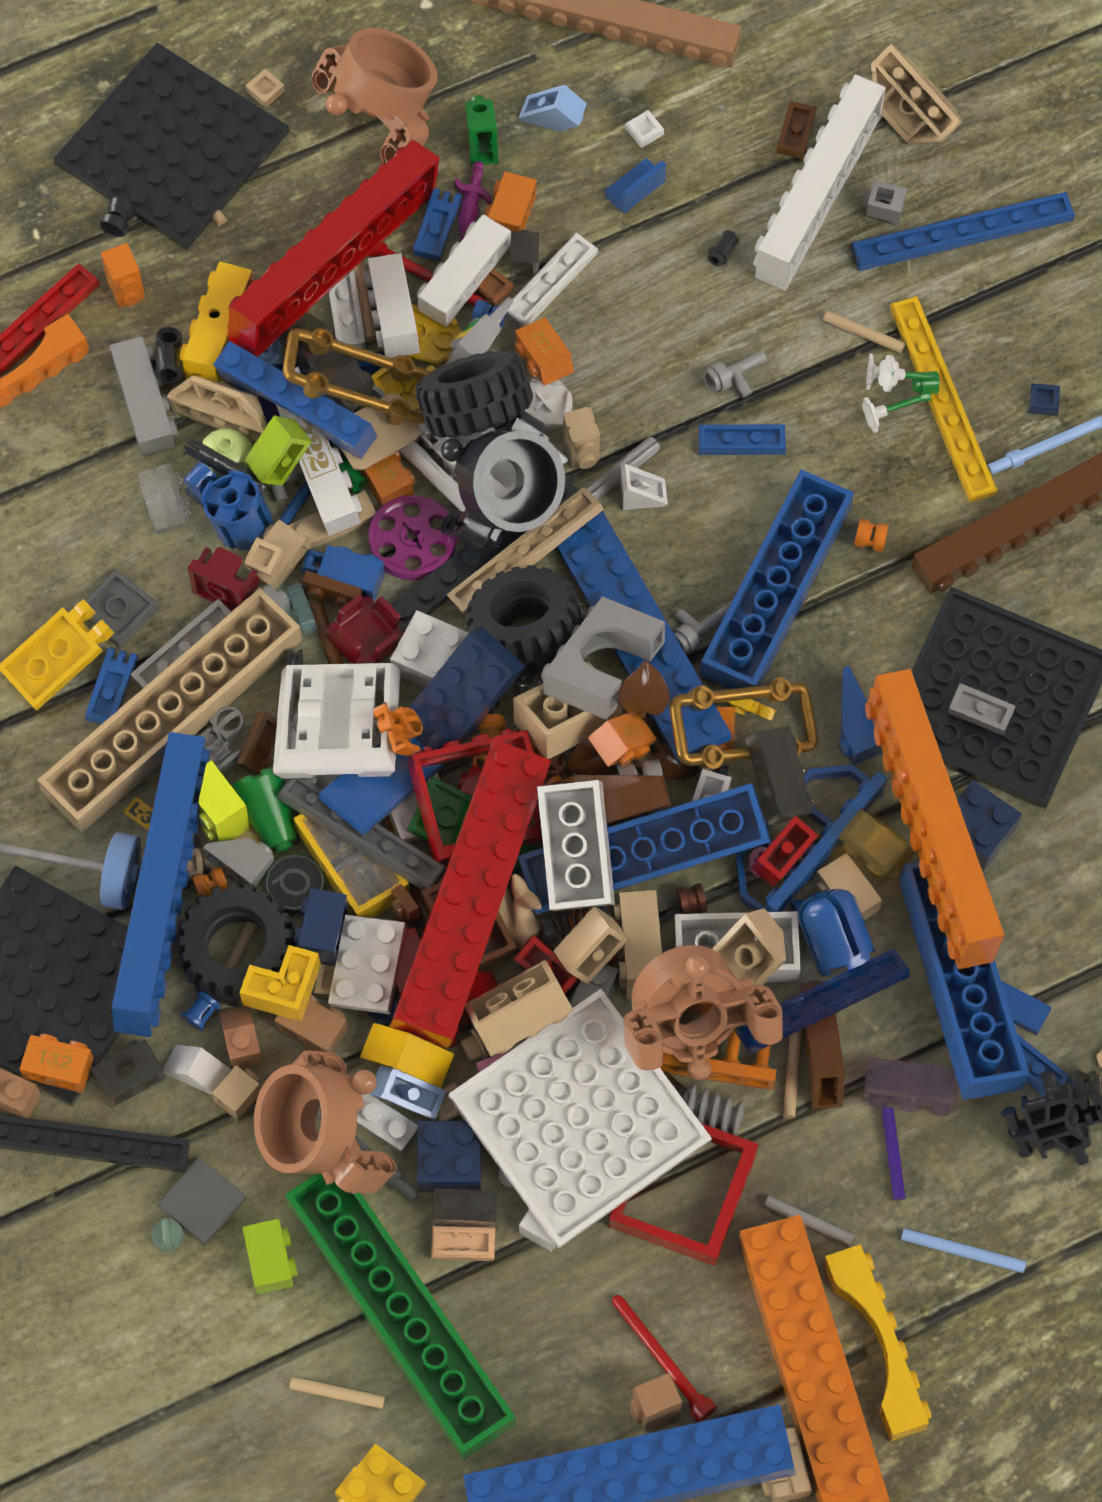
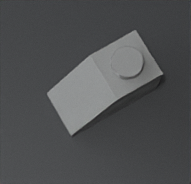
[203,838,274,888]

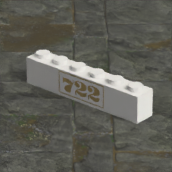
[276,367,363,536]

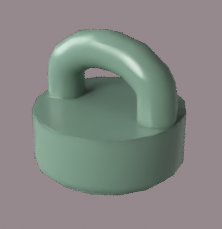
[151,1218,184,1252]

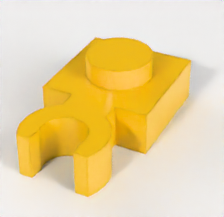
[727,699,777,721]

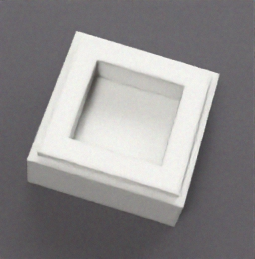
[625,110,664,148]

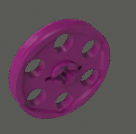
[369,495,456,580]

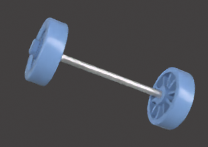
[0,832,141,910]

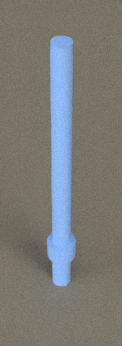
[987,415,1102,475]

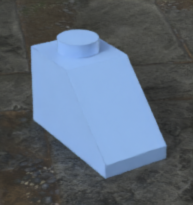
[519,85,587,132]
[370,1065,446,1120]

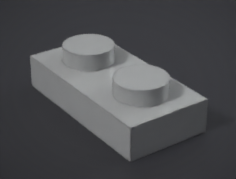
[948,683,1015,735]

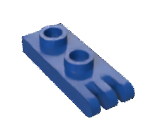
[413,188,462,262]
[85,647,138,725]

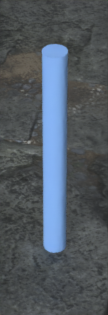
[901,1228,1026,1273]

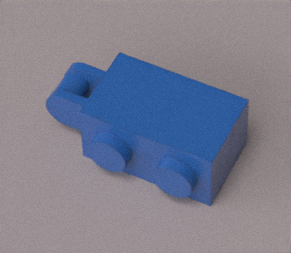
[300,545,385,602]

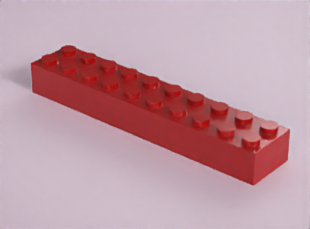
[227,140,440,357]
[390,739,551,1048]

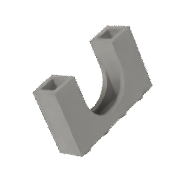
[541,597,665,720]

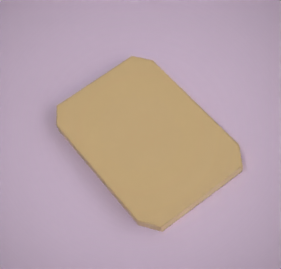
[341,394,422,470]

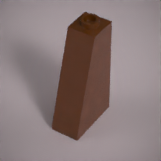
[799,980,845,1110]

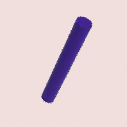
[881,1107,906,1201]

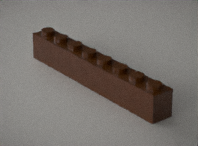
[911,452,1102,594]

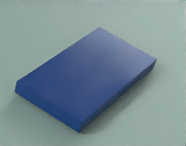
[319,738,444,835]

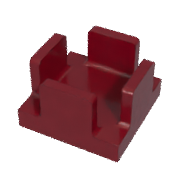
[187,547,260,612]
[324,594,404,664]

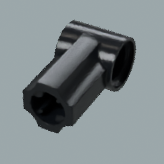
[155,327,182,384]

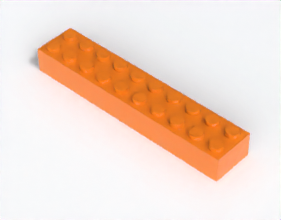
[865,669,1005,969]
[738,1214,890,1502]

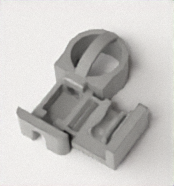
[199,706,244,774]

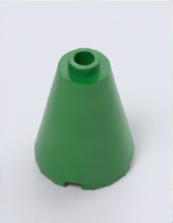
[231,767,297,853]

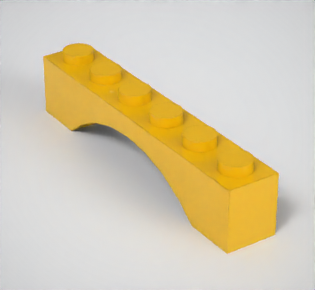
[823,1244,931,1442]

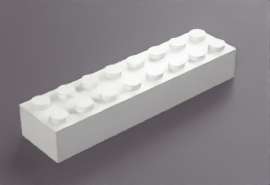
[753,74,886,291]

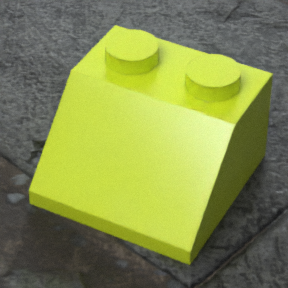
[198,760,250,843]

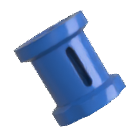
[181,991,221,1032]

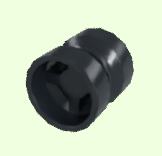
[100,198,136,237]

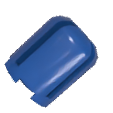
[201,471,273,551]
[797,889,876,976]

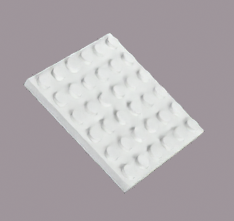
[448,989,712,1249]

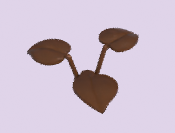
[567,661,699,780]

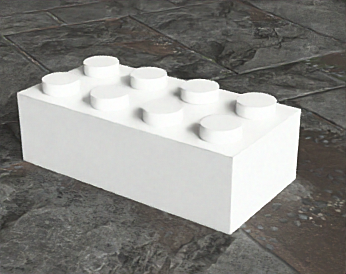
[537,780,615,911]
[674,911,801,982]

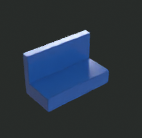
[605,158,666,214]

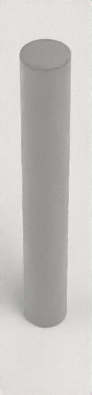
[764,1195,855,1247]

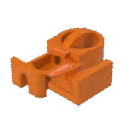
[373,702,423,757]

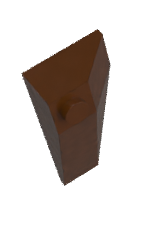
[550,775,670,828]

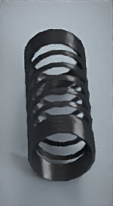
[540,905,610,943]

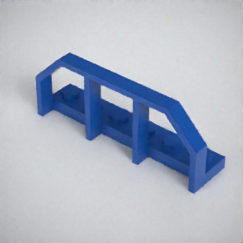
[735,765,888,912]

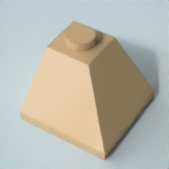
[712,908,786,985]

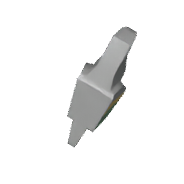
[446,297,513,364]

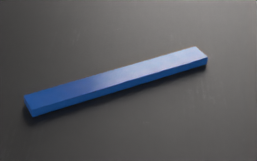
[851,192,1075,271]

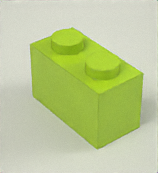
[245,416,312,486]
[242,1219,298,1295]

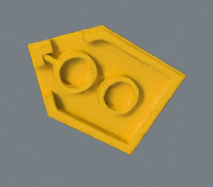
[382,304,462,365]

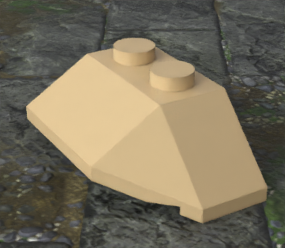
[871,44,962,145]
[167,376,267,442]

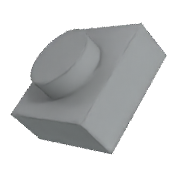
[262,584,291,616]

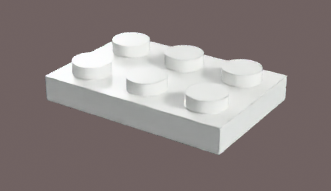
[328,915,407,1014]

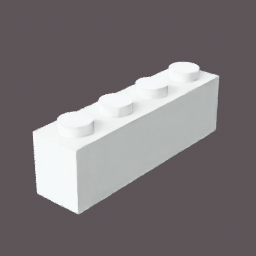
[417,215,511,327]
[364,253,420,358]

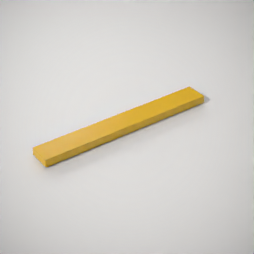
[890,296,997,503]

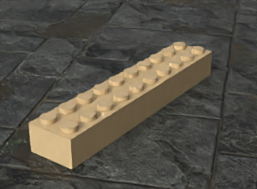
[37,588,302,833]

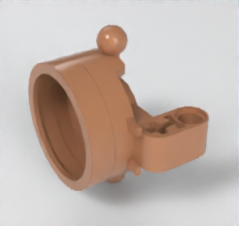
[311,28,438,163]
[624,945,783,1081]
[254,1050,397,1193]

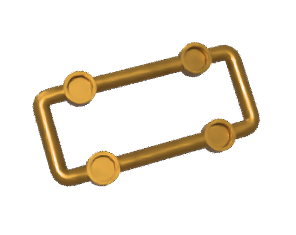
[283,328,430,425]
[669,677,818,771]

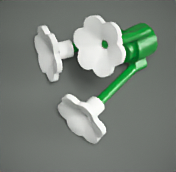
[862,353,940,433]

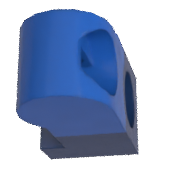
[183,462,219,508]

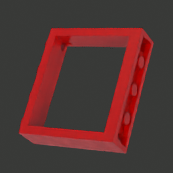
[407,729,543,864]
[606,1123,759,1266]

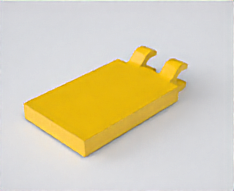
[0,599,114,710]

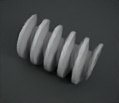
[682,1083,745,1136]

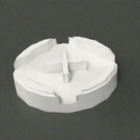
[525,377,572,431]

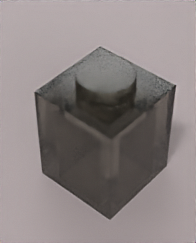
[510,230,540,276]

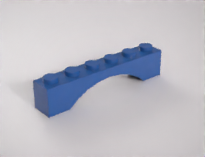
[213,341,377,459]

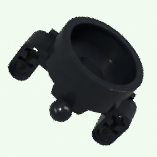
[441,412,565,549]

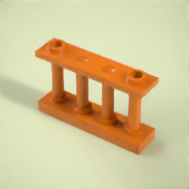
[659,1002,785,1090]

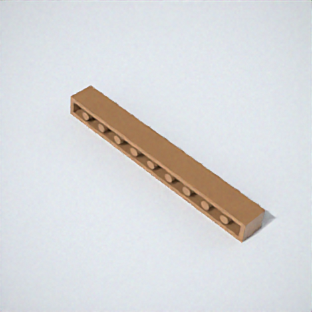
[468,0,742,68]

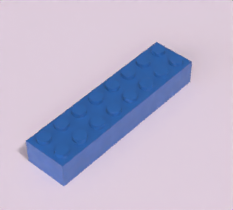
[700,469,854,700]
[518,783,771,914]
[898,862,1030,1100]

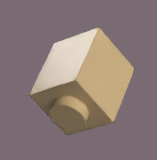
[212,1066,261,1121]

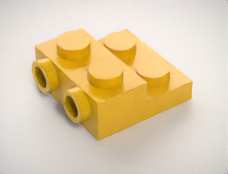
[335,1443,426,1502]

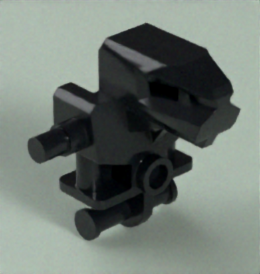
[1001,1070,1102,1165]

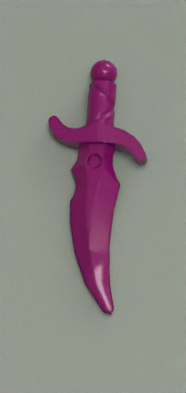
[454,161,492,241]

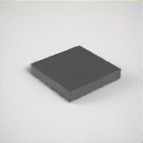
[85,569,160,648]
[157,1158,247,1246]

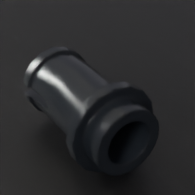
[707,230,740,266]

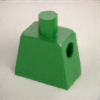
[465,95,499,166]

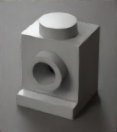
[862,180,907,226]

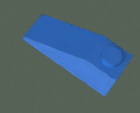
[838,665,883,765]

